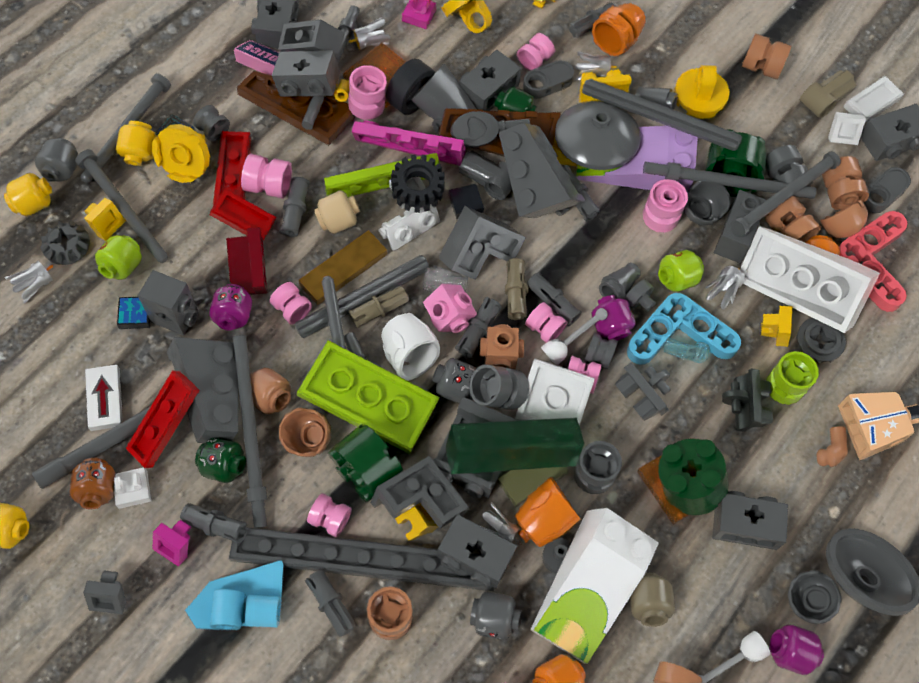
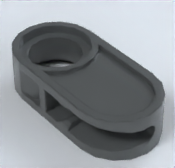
[523,60,574,99]
[864,167,911,213]

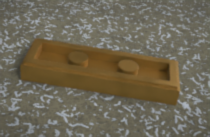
[299,230,387,305]

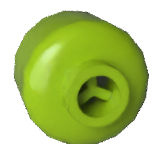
[95,235,142,280]
[658,250,704,292]

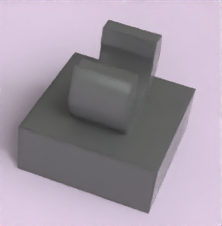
[83,570,127,614]

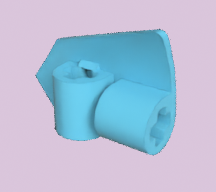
[185,560,283,630]

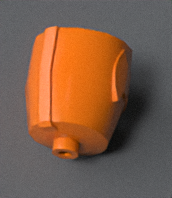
[592,3,646,56]
[515,477,581,547]

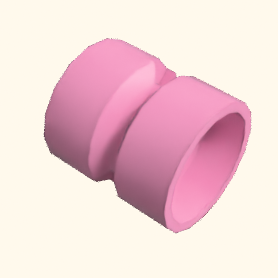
[348,66,387,120]
[241,154,292,199]
[643,179,688,233]

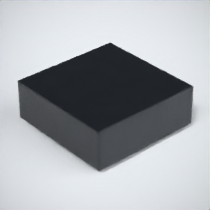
[448,184,484,219]

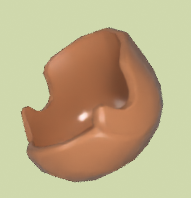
[820,200,868,239]
[279,407,331,458]

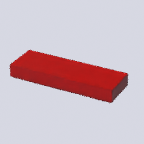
[213,131,251,206]
[126,370,200,468]

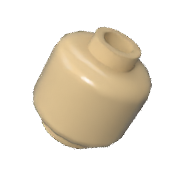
[314,190,360,234]

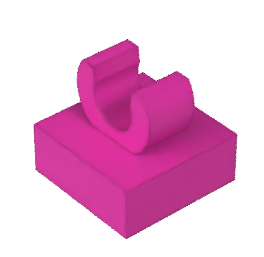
[402,0,436,29]
[152,520,191,567]

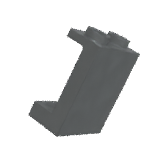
[433,397,521,498]

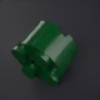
[705,129,767,197]
[327,424,404,503]
[658,438,729,515]

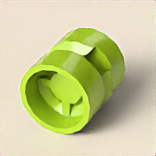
[766,351,819,405]

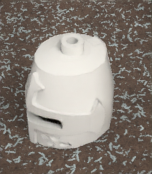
[381,313,440,381]

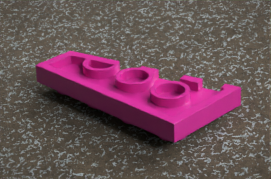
[352,120,466,166]

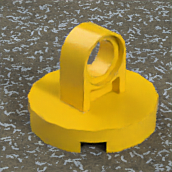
[441,0,492,33]
[674,65,730,119]
[152,124,210,183]

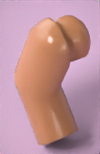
[816,426,848,467]

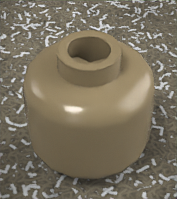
[630,573,675,627]

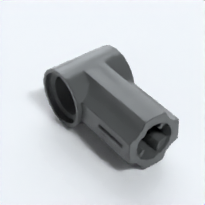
[459,150,512,200]

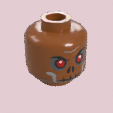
[70,458,116,509]

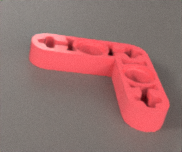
[839,211,908,312]

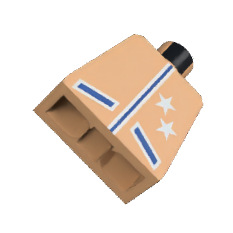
[838,392,919,460]

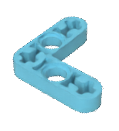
[627,293,741,365]

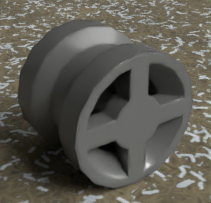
[193,105,230,141]
[584,333,618,369]

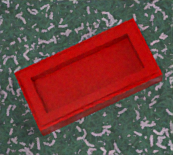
[209,188,277,241]

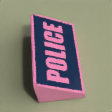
[234,40,279,76]

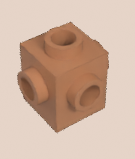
[480,324,524,369]

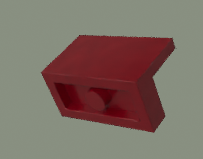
[226,227,268,295]

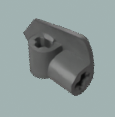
[411,64,476,133]

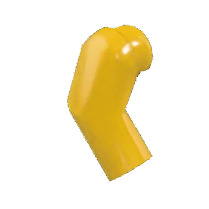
[334,79,350,102]

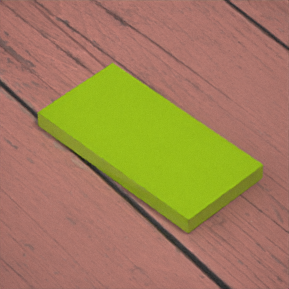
[297,340,440,454]

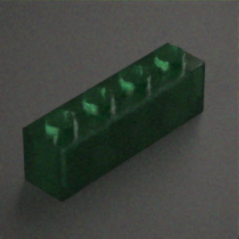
[445,417,585,474]

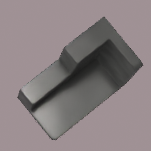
[439,206,526,280]
[370,456,469,529]

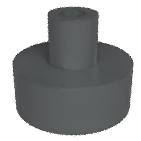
[624,279,656,311]
[542,538,571,573]

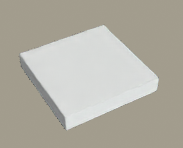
[515,359,595,439]

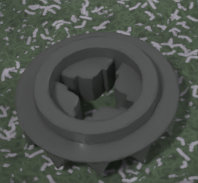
[40,220,90,265]
[796,318,846,364]

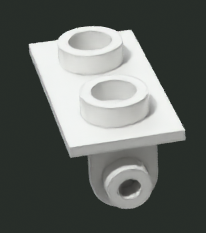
[379,204,441,251]

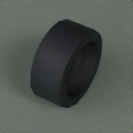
[386,58,436,115]

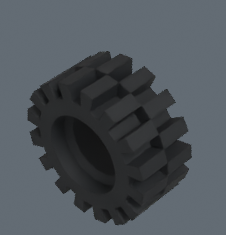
[391,154,445,213]

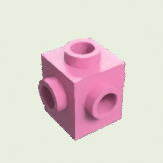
[423,284,477,333]

